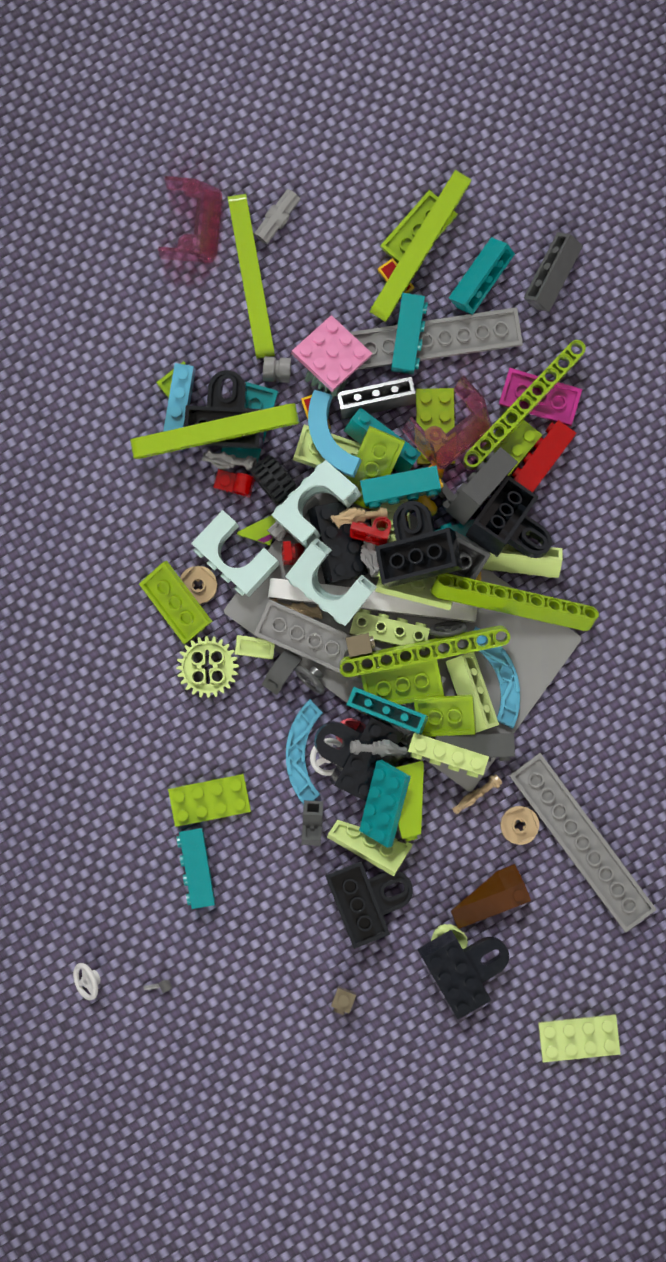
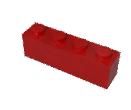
[511,420,577,492]

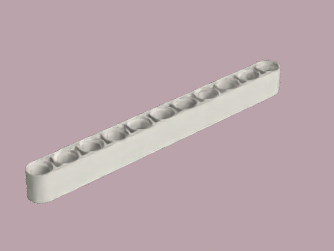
[268,578,478,623]

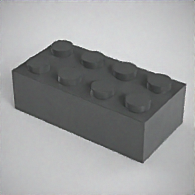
[446,447,518,525]

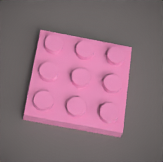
[291,315,372,392]

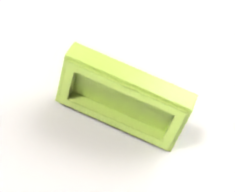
[234,635,275,660]

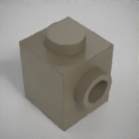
[346,632,375,657]
[331,986,356,1015]

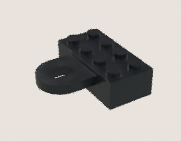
[184,370,264,450]
[465,475,552,558]
[308,501,372,585]
[375,501,463,587]
[314,713,404,801]
[325,861,413,949]
[417,930,509,1020]

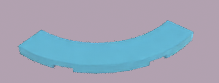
[308,390,361,478]
[467,626,520,729]
[286,699,323,804]

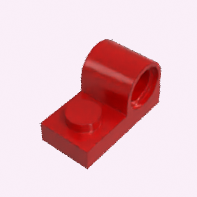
[213,469,255,498]
[350,516,391,545]
[281,541,305,566]

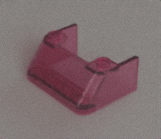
[158,176,223,262]
[402,376,492,469]

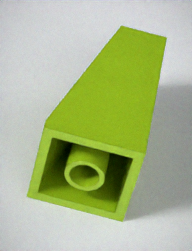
[395,761,424,841]

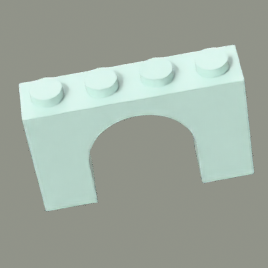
[271,460,361,549]
[191,510,280,597]
[285,538,377,626]

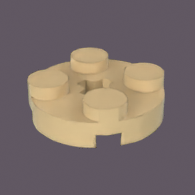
[180,566,218,605]
[500,806,539,845]

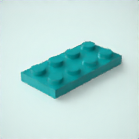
[221,382,278,464]
[359,760,411,848]

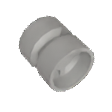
[263,356,291,383]

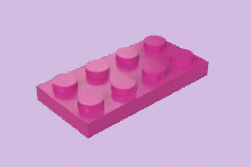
[498,368,582,426]

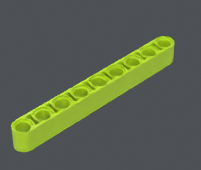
[370,170,472,322]
[228,193,275,359]
[463,340,586,470]
[130,403,299,459]
[431,573,599,631]
[339,626,510,677]

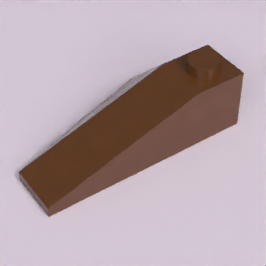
[451,864,532,929]

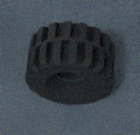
[251,455,298,505]

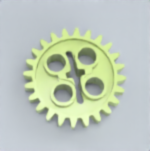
[176,636,239,698]

